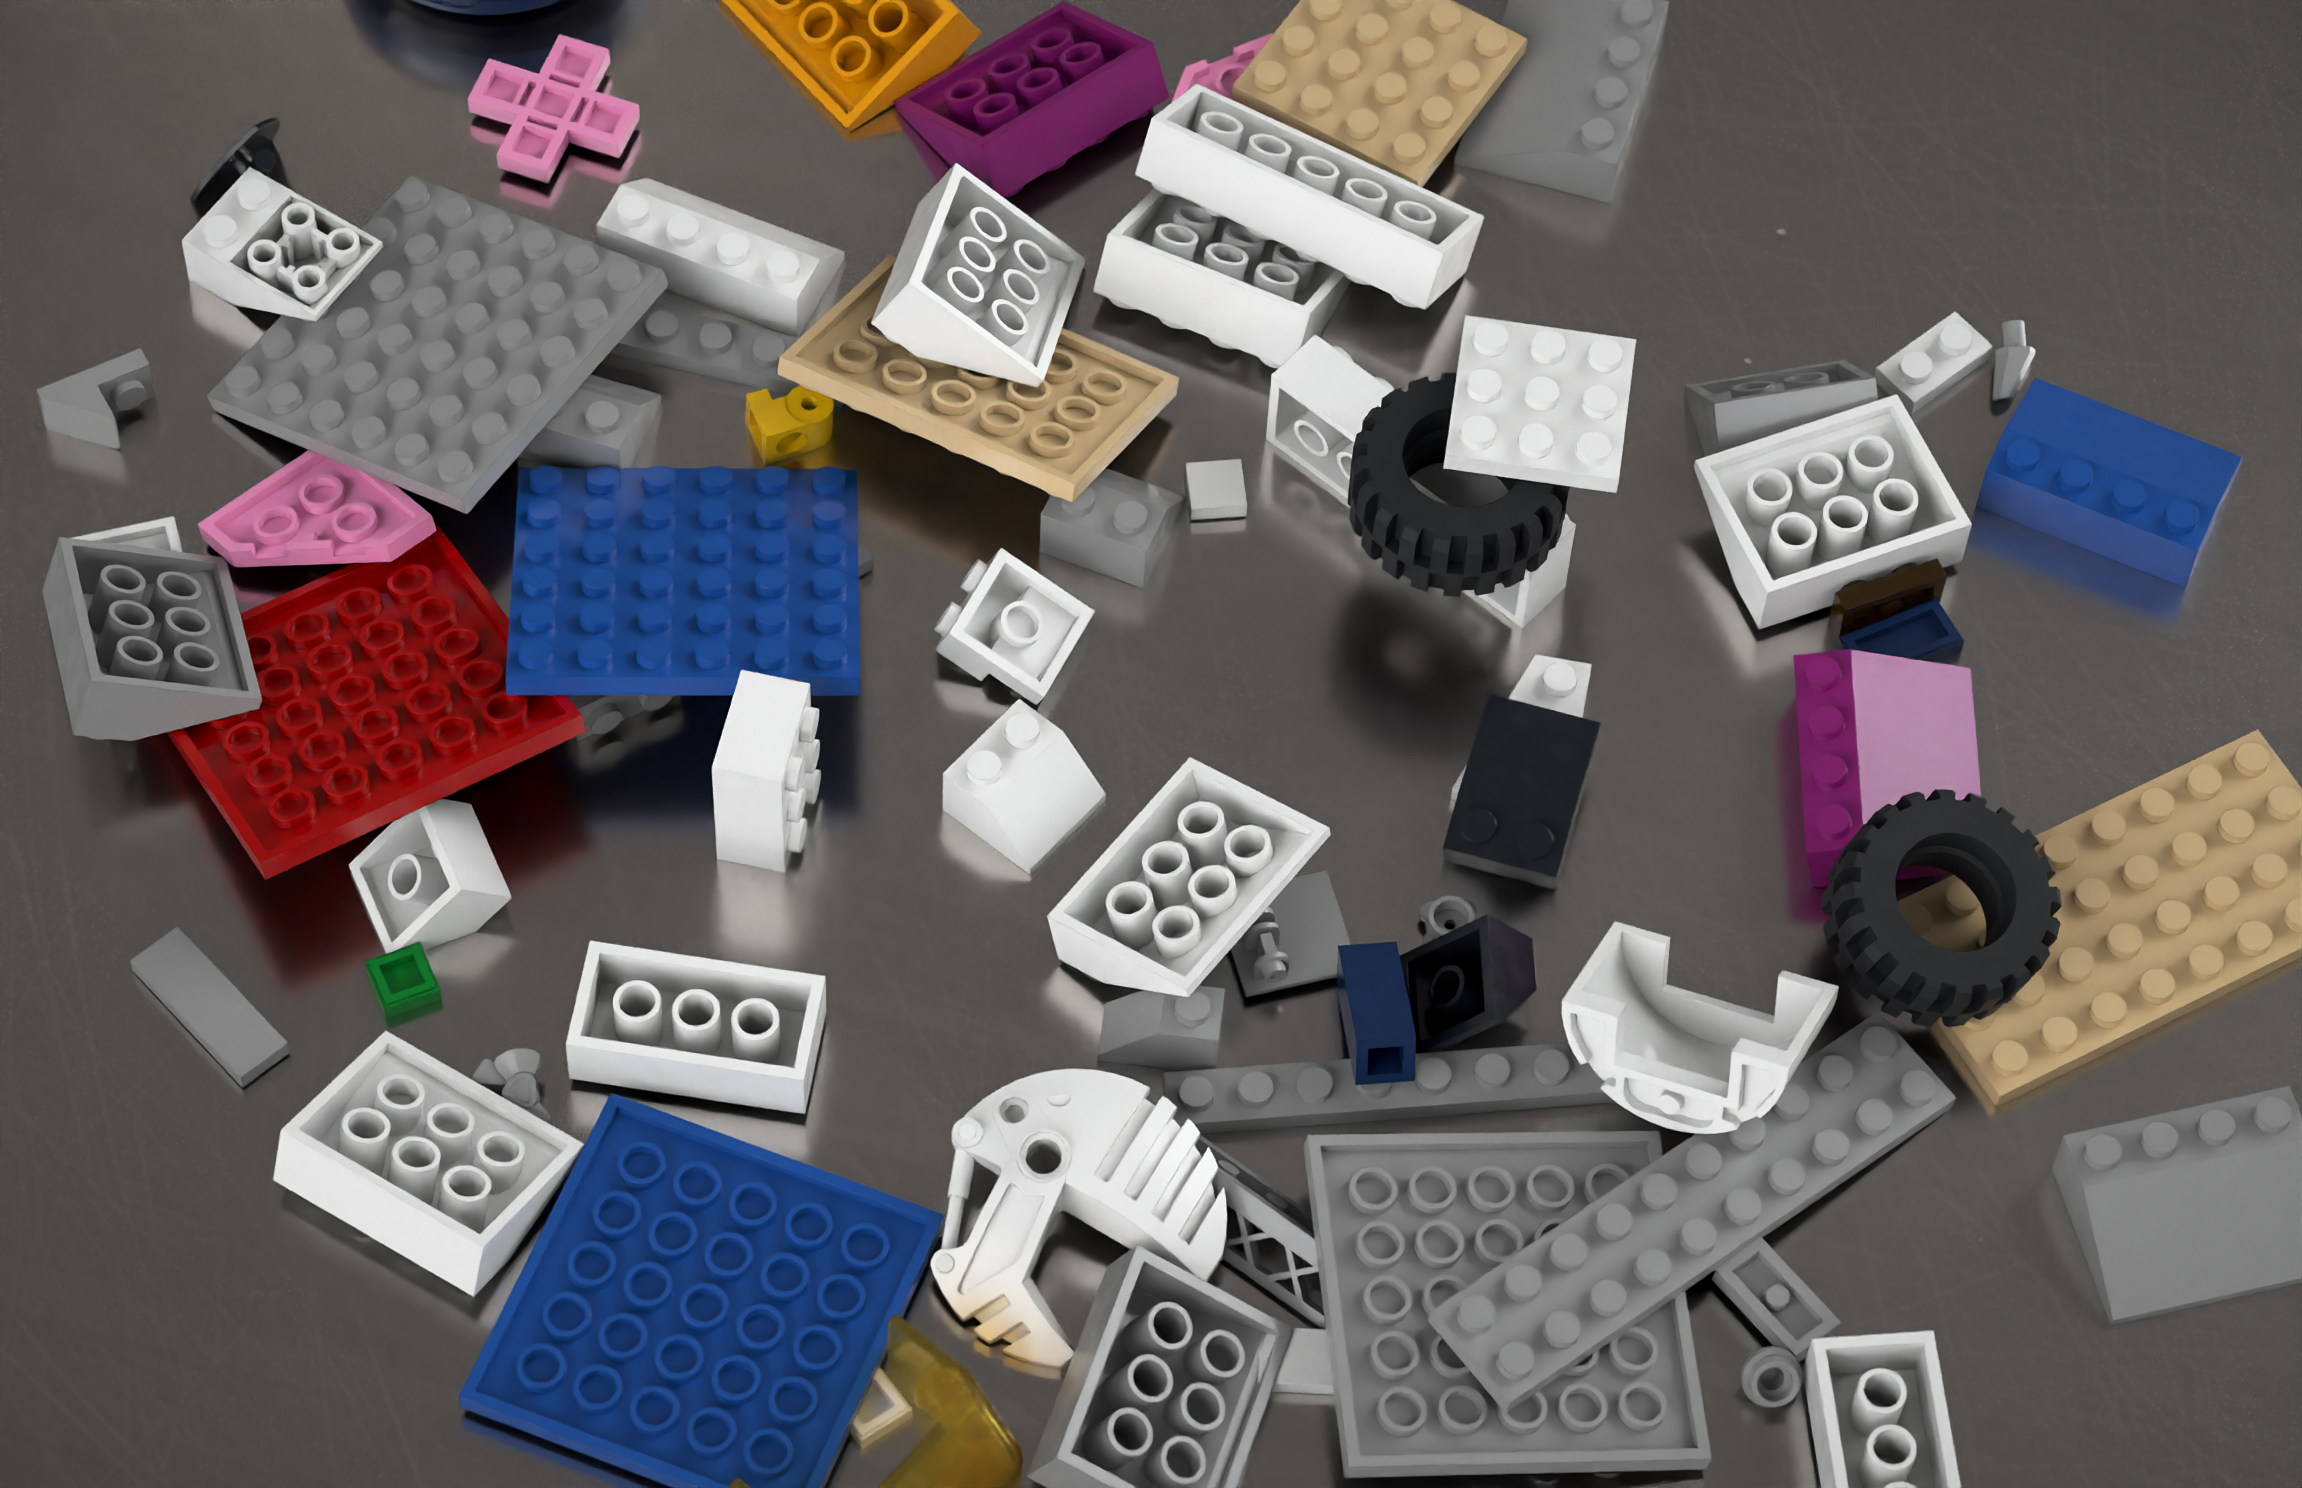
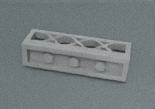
[1195,1135,1326,1329]

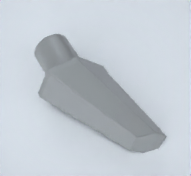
[1992,320,2035,401]

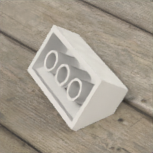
[596,178,844,337]

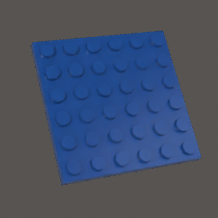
[506,465,860,696]
[459,1093,945,1488]

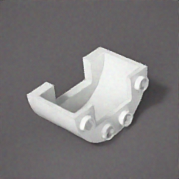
[1562,921,1839,1134]

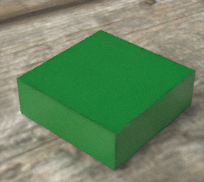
[364,942,442,1019]

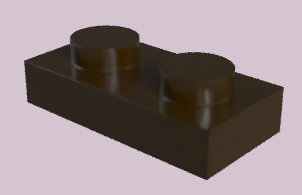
[1828,558,1947,640]

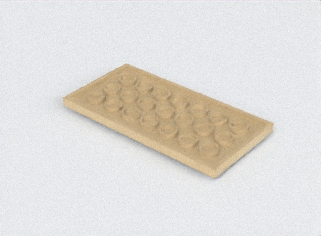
[1897,729,2302,1107]

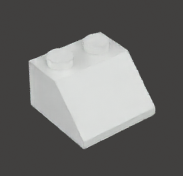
[943,699,1106,875]
[349,799,512,954]

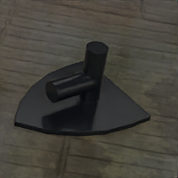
[190,117,281,203]

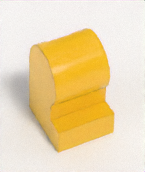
[745,385,834,466]

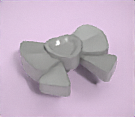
[472,1048,552,1124]

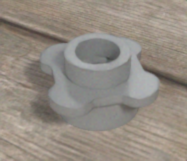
[1419,896,1477,944]

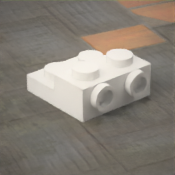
[934,548,1095,705]

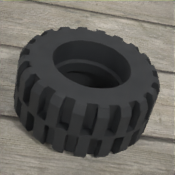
[1347,372,1570,597]
[1821,789,2062,1027]

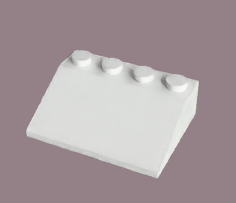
[871,163,1086,387]
[1093,188,1351,369]
[1694,394,1972,630]
[1047,757,1331,997]
[273,1031,585,1297]

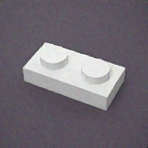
[1874,312,1993,415]

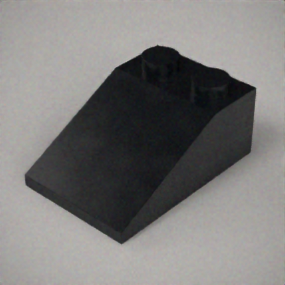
[1443,694,1602,890]

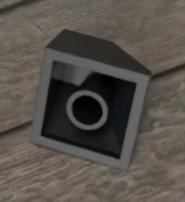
[1400,914,1537,1054]

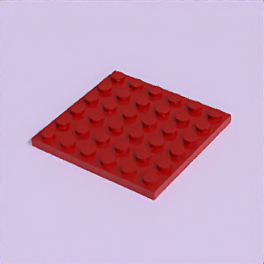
[167,525,586,880]

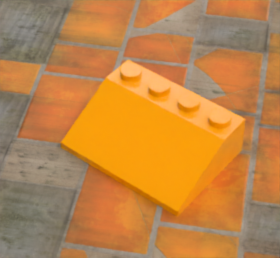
[722,0,982,132]

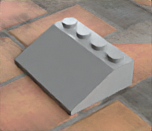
[1454,0,1669,204]
[42,537,262,741]
[2052,1086,2302,1326]
[1027,1245,1294,1488]

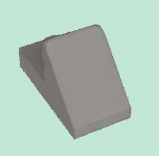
[36,348,156,449]

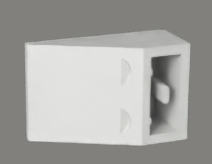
[182,167,383,321]

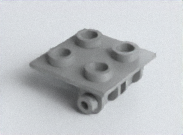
[1231,870,1351,997]

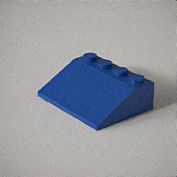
[1976,377,2243,588]

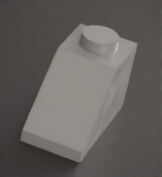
[1098,986,1225,1071]

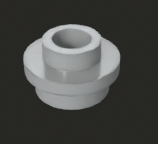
[1740,1347,1802,1408]

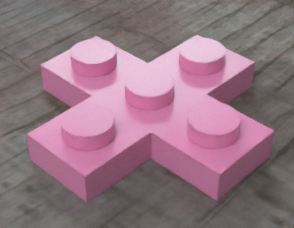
[468,34,640,183]

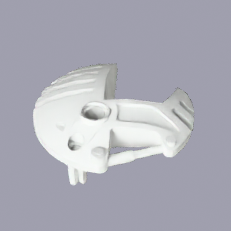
[931,1069,1227,1369]

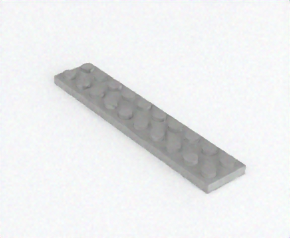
[1428,1011,1956,1412]

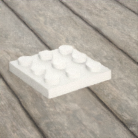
[1443,315,1636,493]

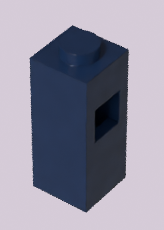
[1337,941,1416,1085]

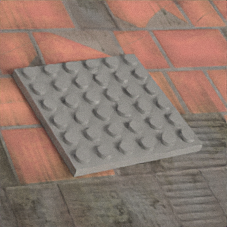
[207,175,669,514]
[1303,1131,1712,1478]

